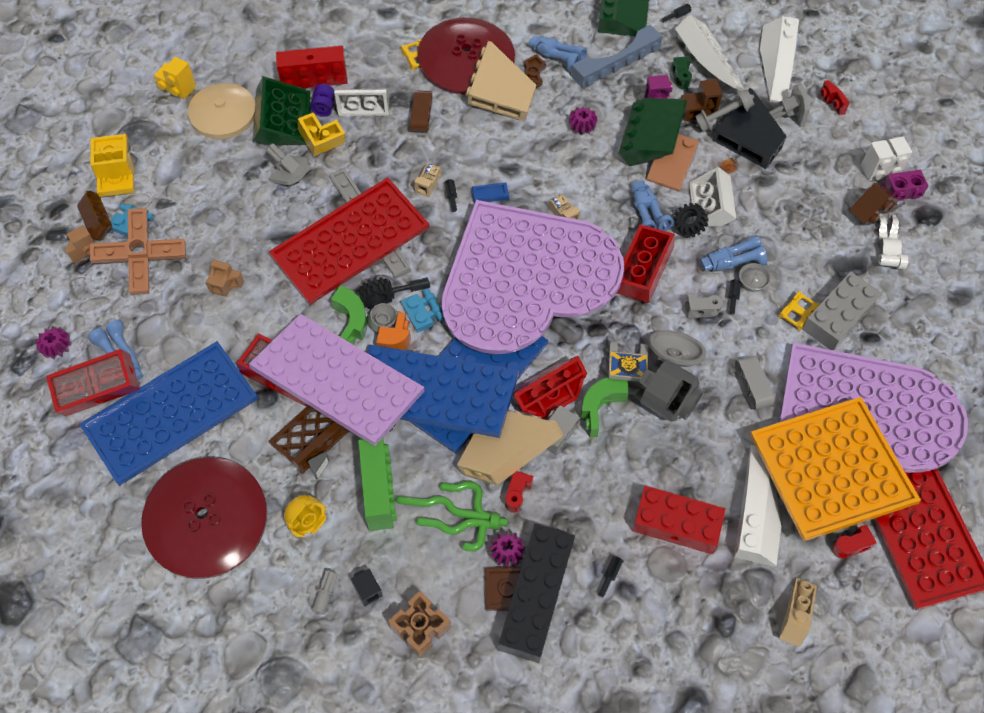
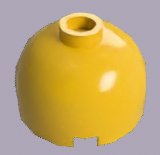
[284,495,327,538]

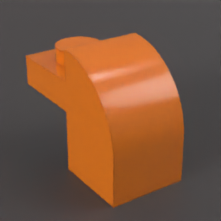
[376,312,411,350]

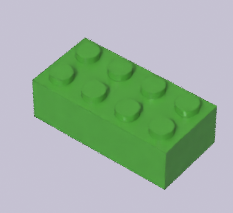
[358,439,397,531]

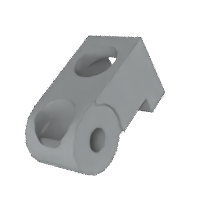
[685,294,723,318]

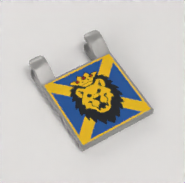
[609,341,648,382]

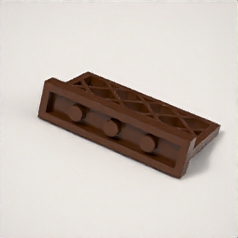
[268,406,349,474]

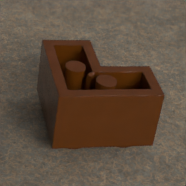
[680,79,722,122]
[849,182,900,225]

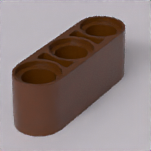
[410,90,433,132]
[77,190,112,240]

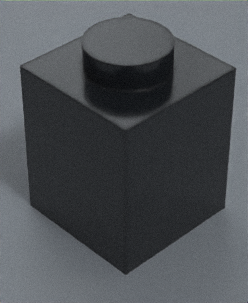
[351,568,383,607]

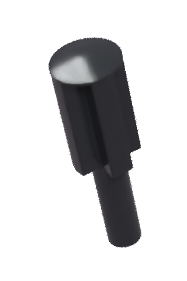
[661,3,691,23]
[444,179,457,212]
[393,277,430,293]
[728,279,741,315]
[598,556,624,598]

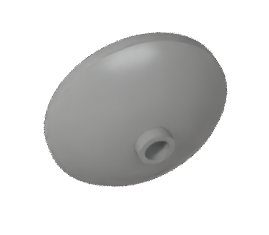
[649,330,706,367]

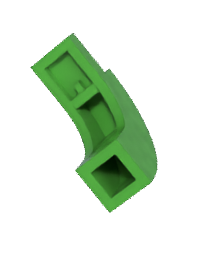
[331,285,367,345]
[581,377,628,437]

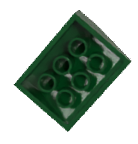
[598,0,649,37]
[253,76,311,145]
[618,98,687,166]

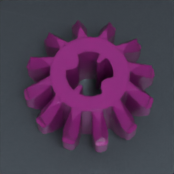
[568,106,597,135]
[35,326,71,360]
[489,530,525,567]

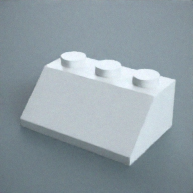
[335,89,389,116]
[689,167,736,226]

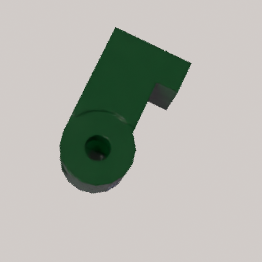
[671,56,692,90]

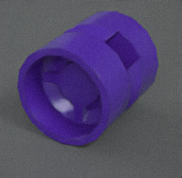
[310,84,335,117]

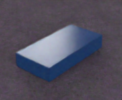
[472,182,509,204]

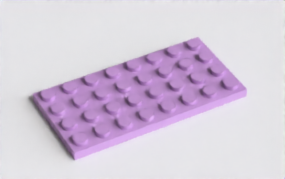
[249,314,424,446]

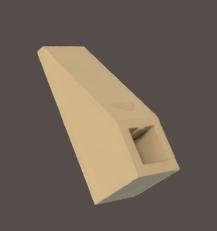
[779,578,817,647]

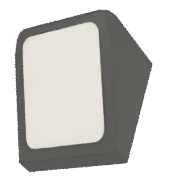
[308,452,330,480]

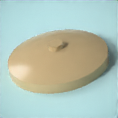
[188,83,255,139]

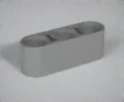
[735,356,774,410]

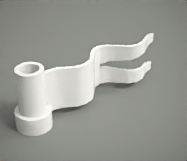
[878,214,908,269]

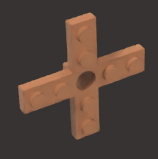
[90,208,186,295]

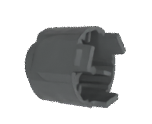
[635,356,704,422]

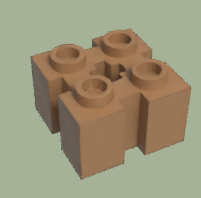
[388,591,451,658]

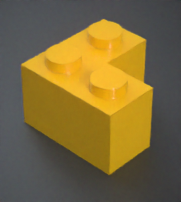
[153,57,196,99]
[298,112,345,156]

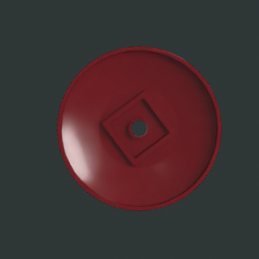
[418,17,515,95]
[141,457,267,579]

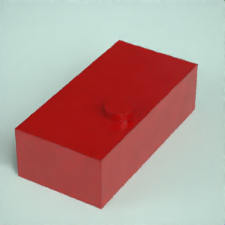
[617,224,675,303]

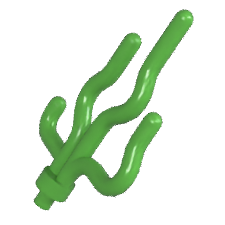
[396,481,508,552]

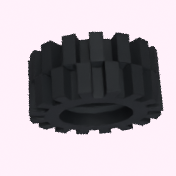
[673,203,709,238]
[358,277,395,309]

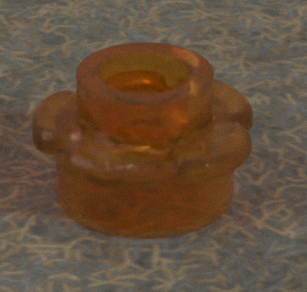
[721,158,738,174]

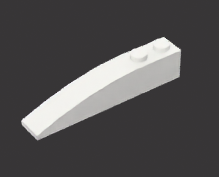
[675,15,745,92]
[759,16,799,104]
[734,445,781,567]

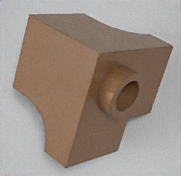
[65,225,94,263]
[206,259,244,297]

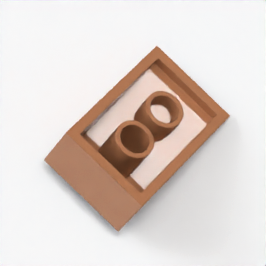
[646,134,699,192]

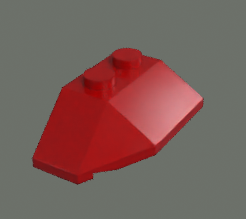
[513,356,587,418]

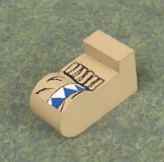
[414,163,442,198]
[548,194,580,220]

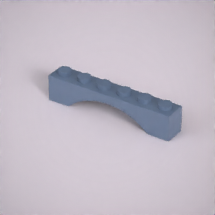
[571,24,662,89]

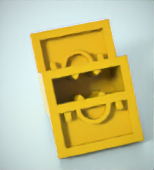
[90,134,135,197]

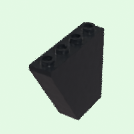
[713,88,787,169]

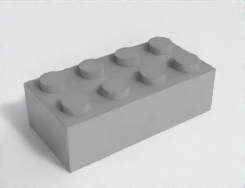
[802,272,882,350]

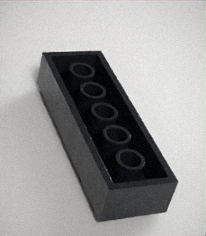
[497,523,575,663]

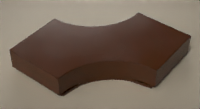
[523,54,546,88]

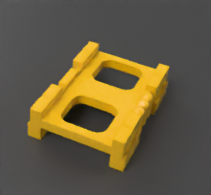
[401,39,421,71]
[778,291,820,332]

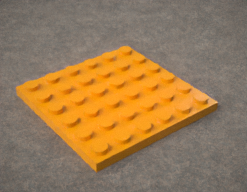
[750,397,921,542]

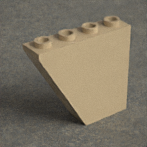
[466,41,536,121]
[457,411,563,485]

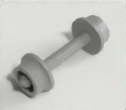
[695,89,755,132]

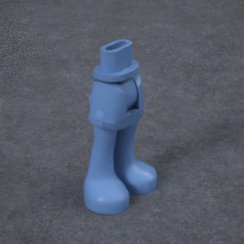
[528,35,587,72]
[631,180,674,231]
[700,235,767,271]
[88,320,143,381]

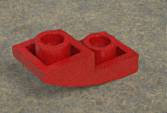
[820,80,850,115]

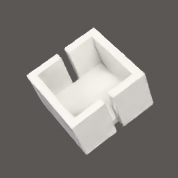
[861,136,913,181]

